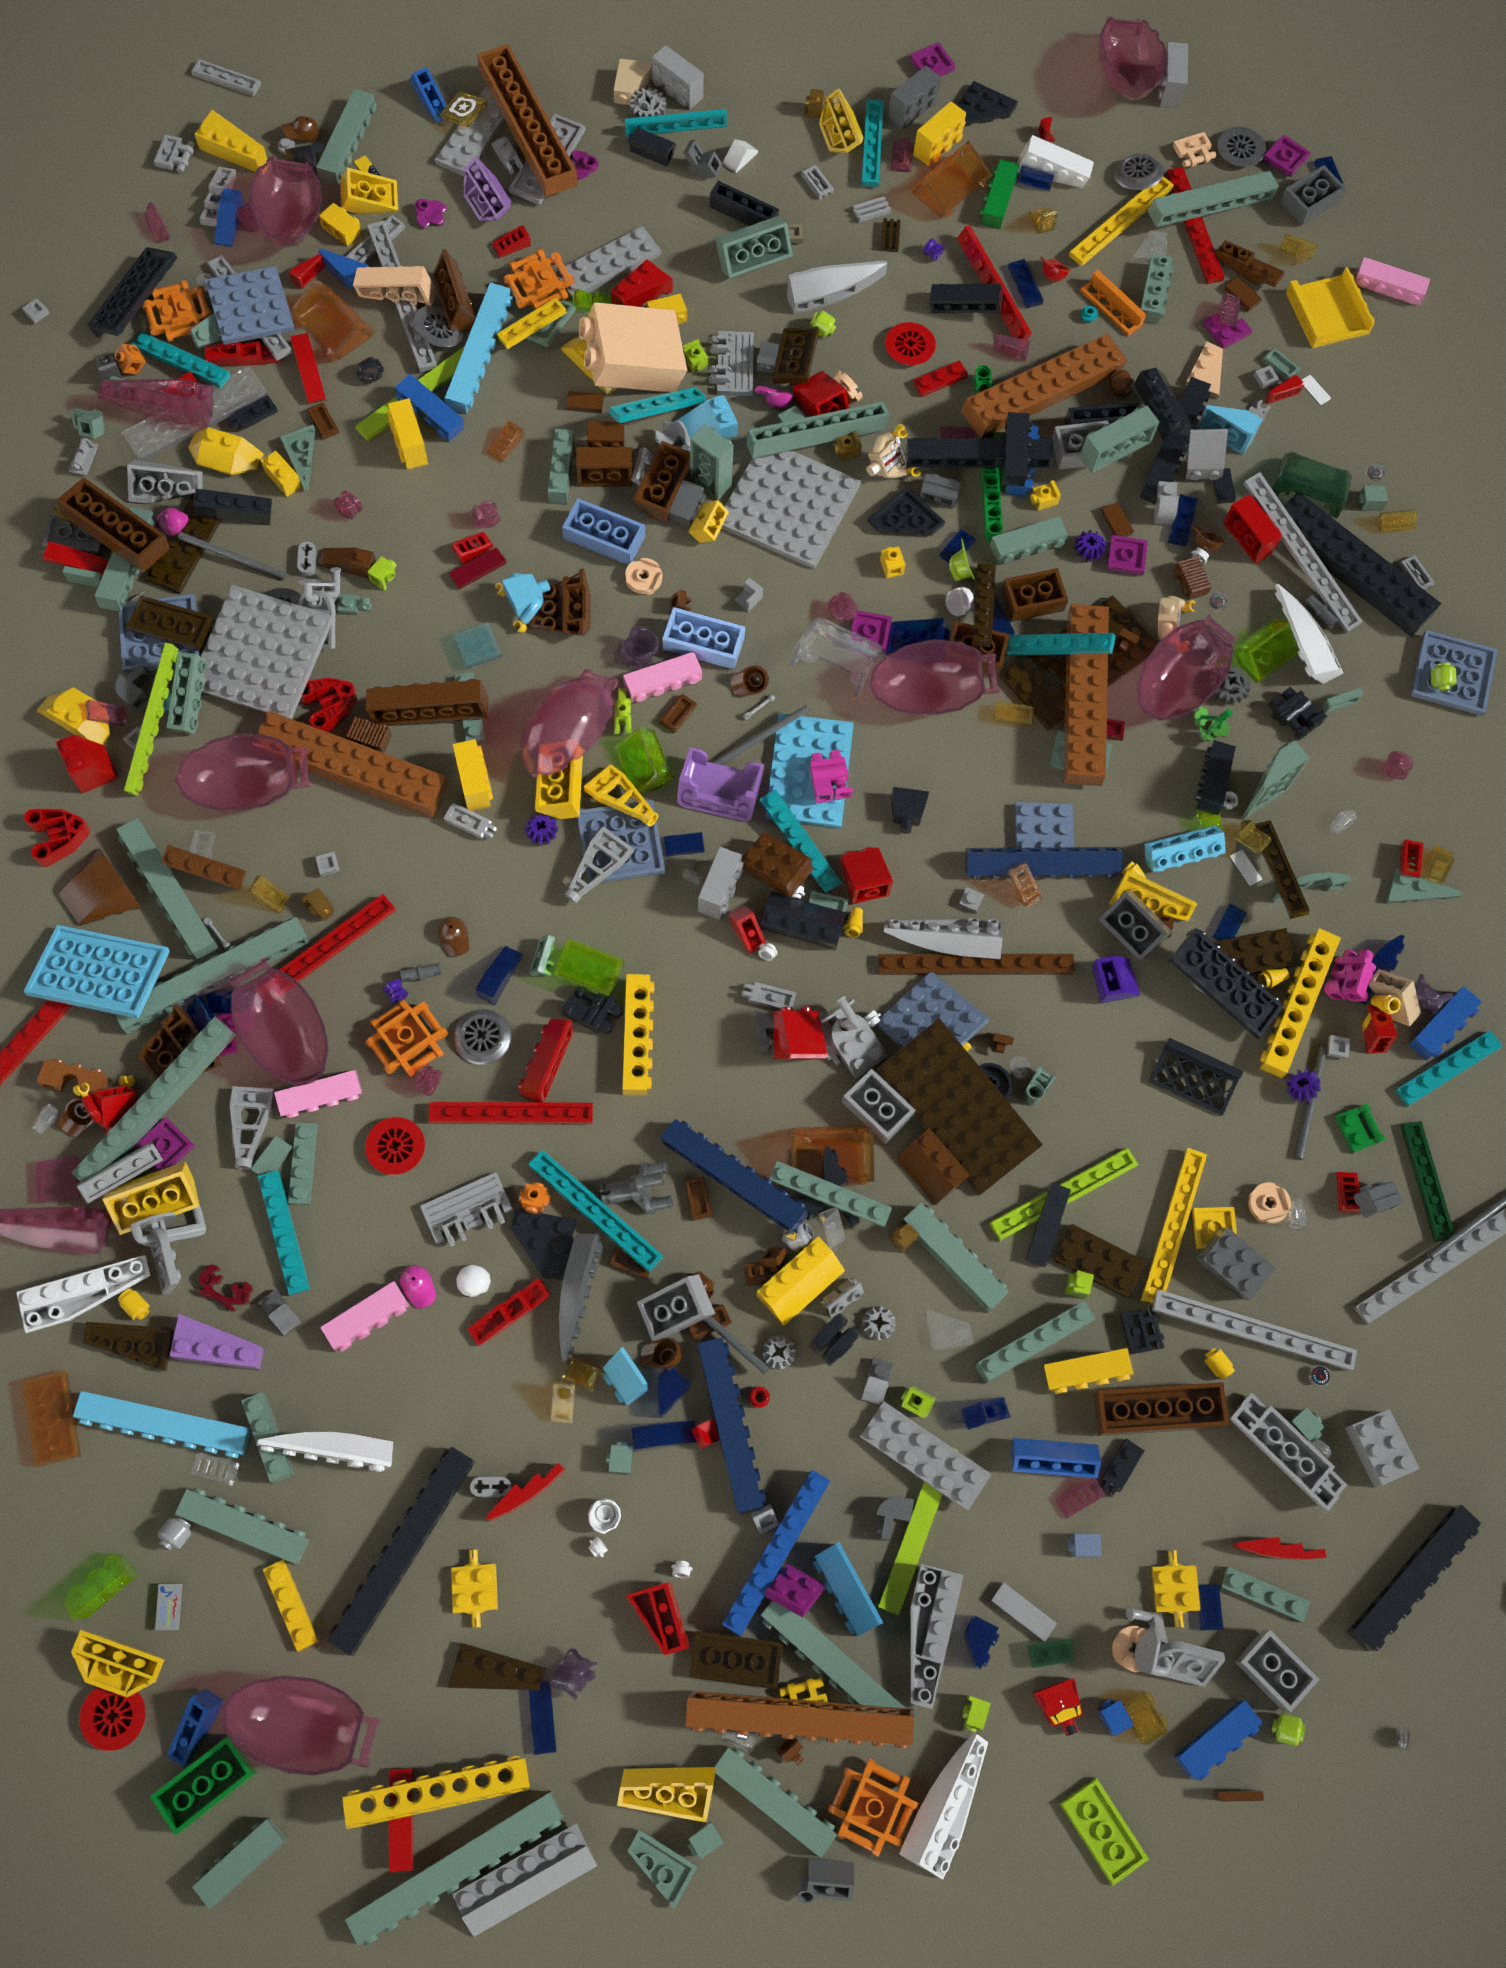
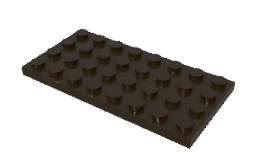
[1000,595,1161,731]
[877,1018,1043,1196]

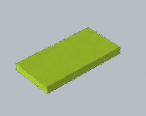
[1059,1778,1149,1886]

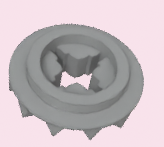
[862,1306,896,1340]
[762,1335,796,1369]

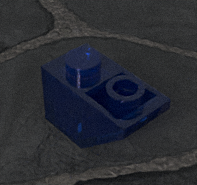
[206,986,256,1013]
[963,1615,1000,1669]

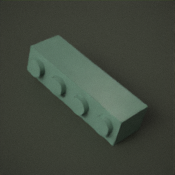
[548,429,575,505]
[990,516,1068,564]
[241,1392,295,1484]
[192,1818,287,1909]

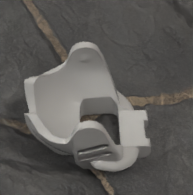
[655,420,690,451]

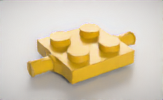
[451,1550,498,1628]
[1151,1550,1200,1628]

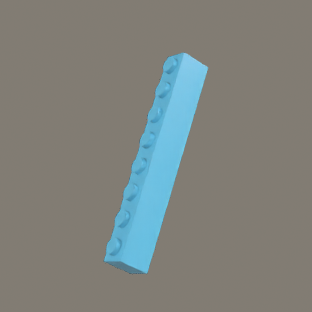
[445,283,513,414]
[73,1391,252,1458]

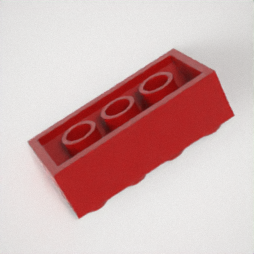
[518,1019,573,1102]

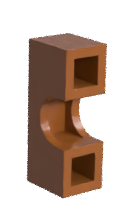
[36,1058,109,1096]

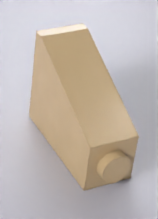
[614,59,652,105]
[1368,969,1421,1026]

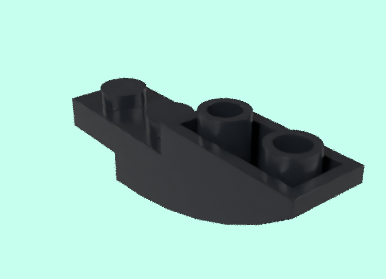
[822,1145,860,1228]

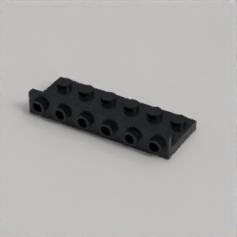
[87,247,178,338]
[1169,928,1284,1039]

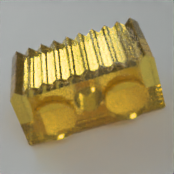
[1122,1690,1168,1745]

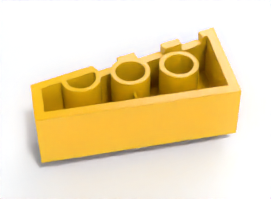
[195,110,268,174]
[1044,1348,1134,1394]
[617,1767,716,1822]

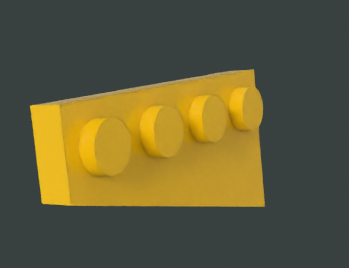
[1109,870,1197,921]

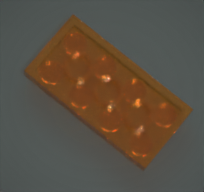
[22,1371,81,1467]

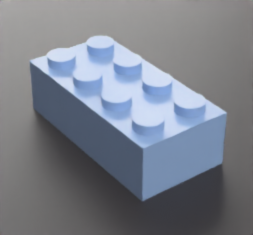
[662,607,745,669]

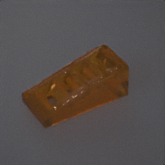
[487,421,524,462]
[1008,862,1042,907]

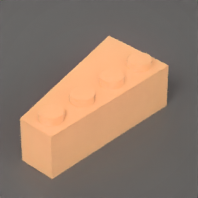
[353,266,436,306]

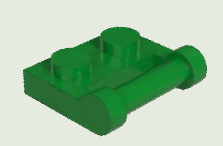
[1334,1103,1386,1154]

